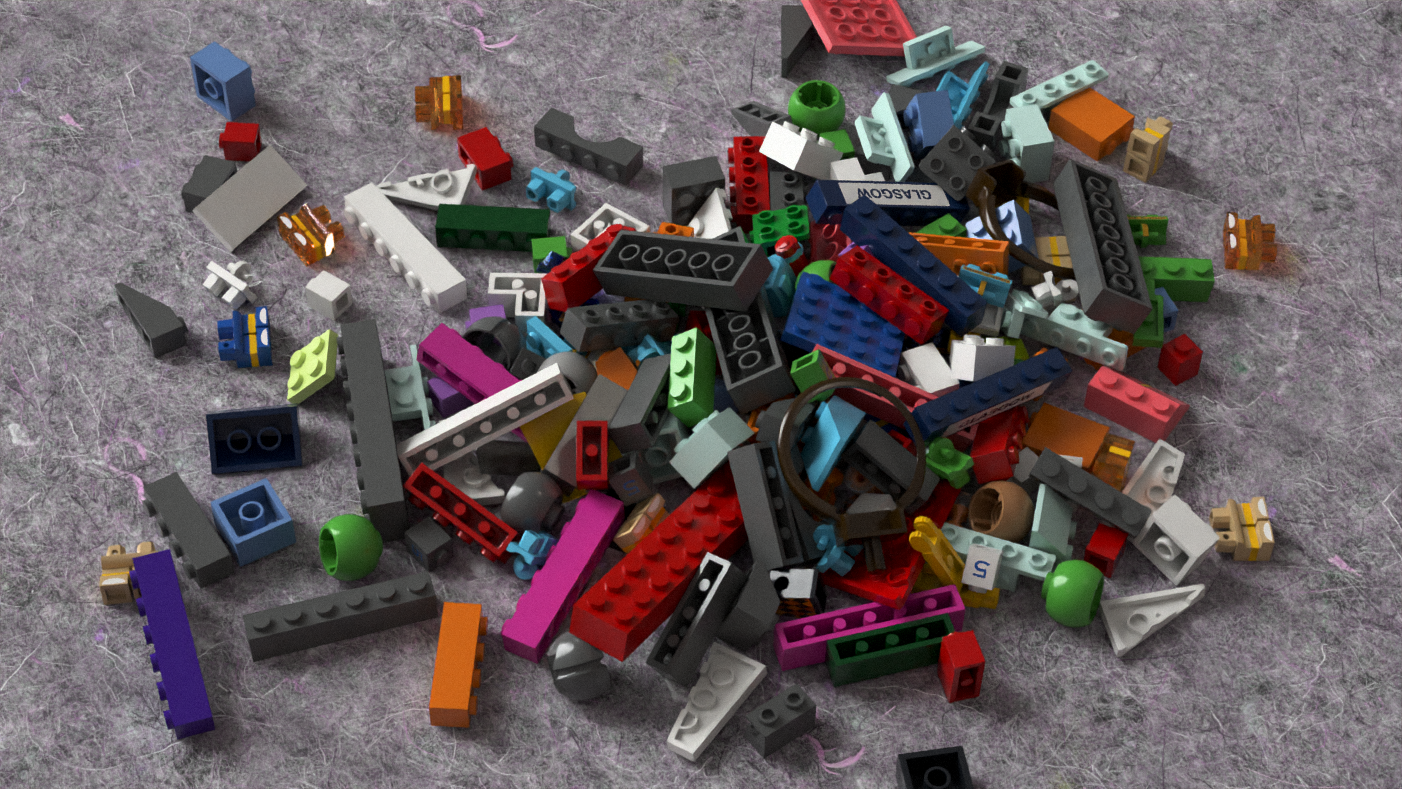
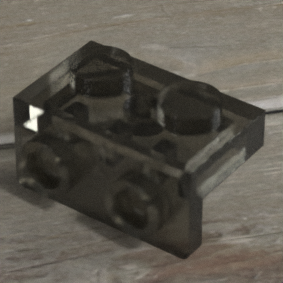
[475,440,541,476]

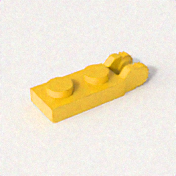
[909,516,965,593]

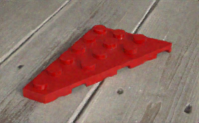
[820,478,962,610]

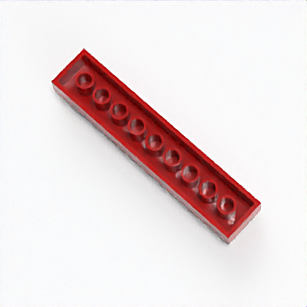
[569,460,748,662]

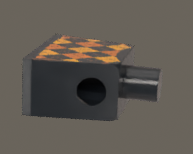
[770,569,828,618]

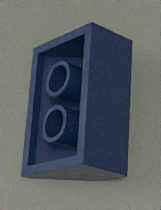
[206,403,303,474]

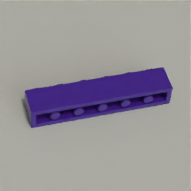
[129,549,215,740]

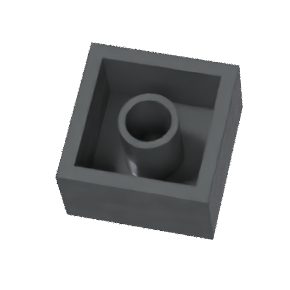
[663,156,725,226]

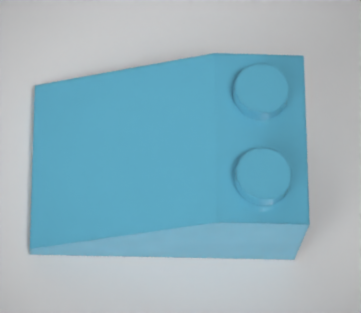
[800,395,866,492]

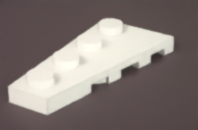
[687,188,733,239]
[1102,438,1185,542]
[666,642,767,762]

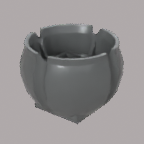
[462,316,528,373]
[545,630,611,700]

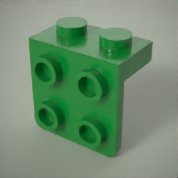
[749,205,810,258]

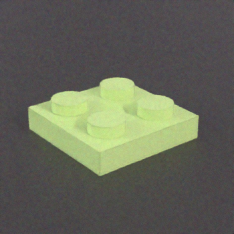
[287,329,338,404]

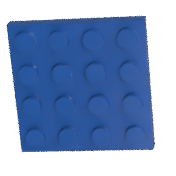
[781,271,905,378]

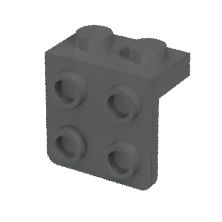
[919,125,996,201]

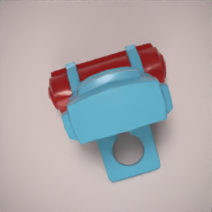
[764,235,809,317]

